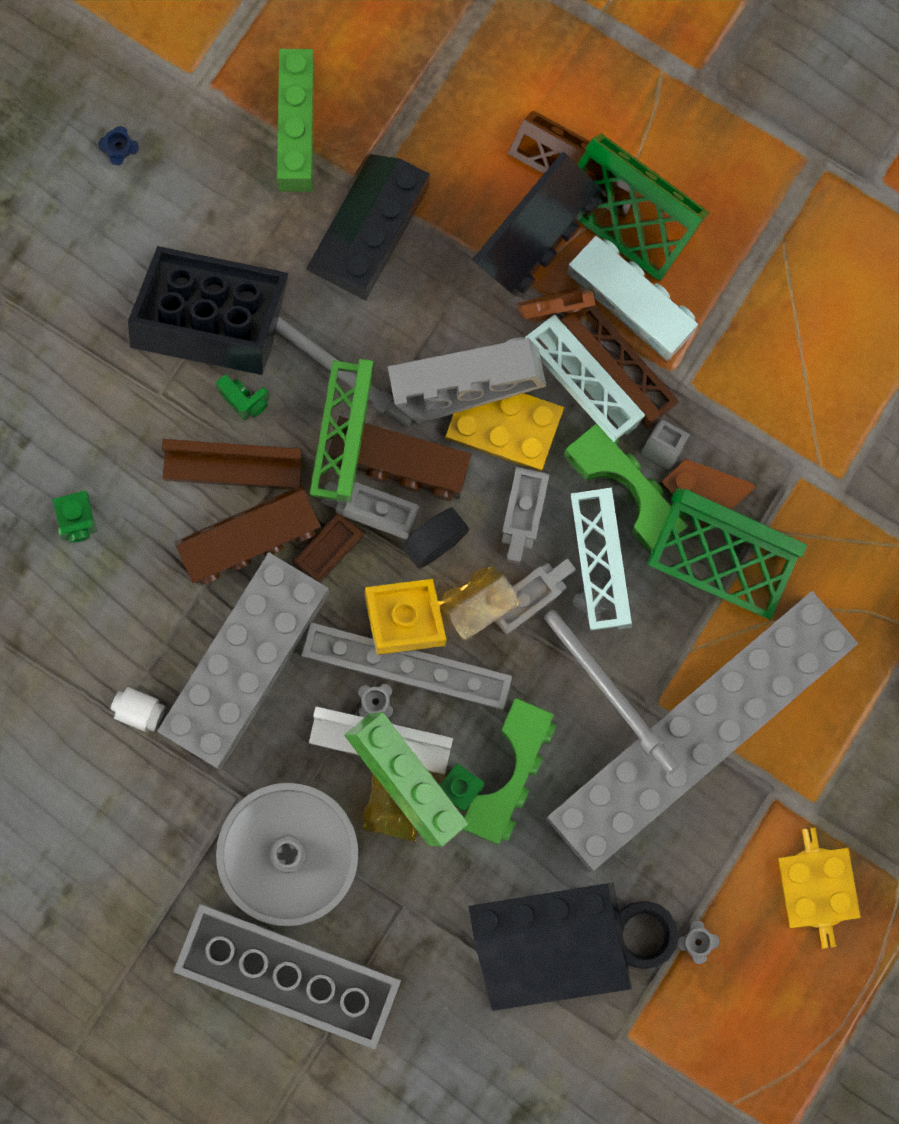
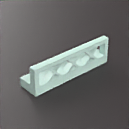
[525,314,645,442]
[571,488,632,631]

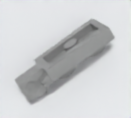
[501,467,550,566]
[321,482,420,540]
[486,558,576,636]

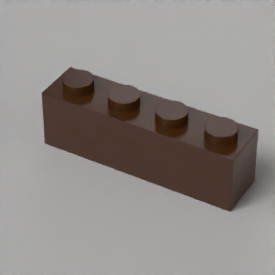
[328,416,472,501]
[175,486,320,585]

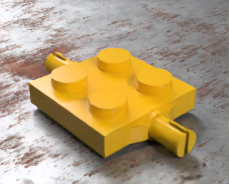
[778,827,861,949]

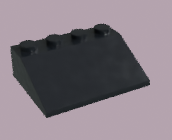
[472,151,603,296]
[128,246,288,375]
[469,882,632,1011]

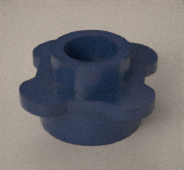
[98,126,139,166]

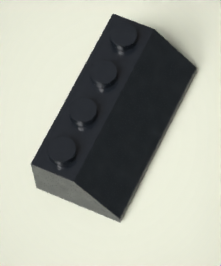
[306,154,430,301]

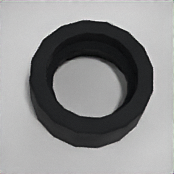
[402,507,469,569]
[619,901,679,969]

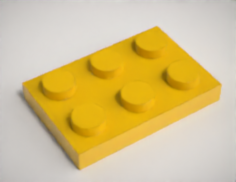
[445,393,564,472]

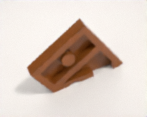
[517,286,596,322]
[660,459,756,533]

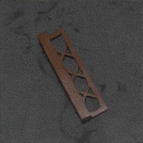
[508,110,638,218]
[561,306,679,429]
[162,439,303,490]

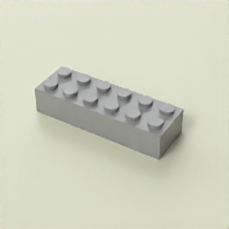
[157,552,330,771]
[173,904,401,1049]

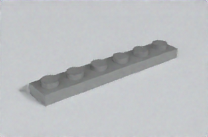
[302,623,512,711]

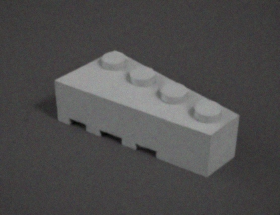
[388,337,546,424]

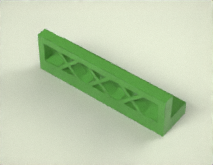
[310,359,374,503]

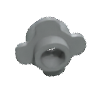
[358,684,393,718]
[677,921,720,964]

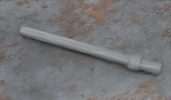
[276,317,414,428]
[544,610,680,775]

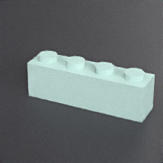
[567,236,698,362]

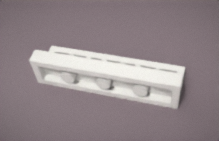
[309,707,453,775]

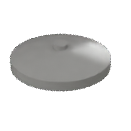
[216,783,359,926]

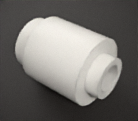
[111,687,166,732]

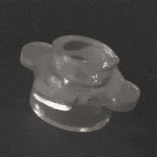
[573,581,614,622]

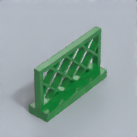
[577,133,710,281]
[646,488,808,620]

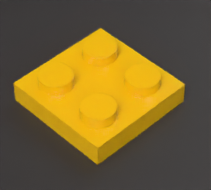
[364,579,447,655]

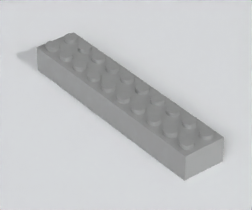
[545,591,858,872]

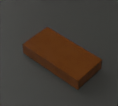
[292,513,364,583]

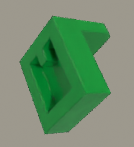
[215,374,270,421]
[52,490,97,543]
[440,763,484,811]

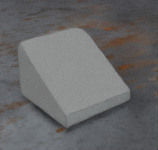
[641,418,690,470]

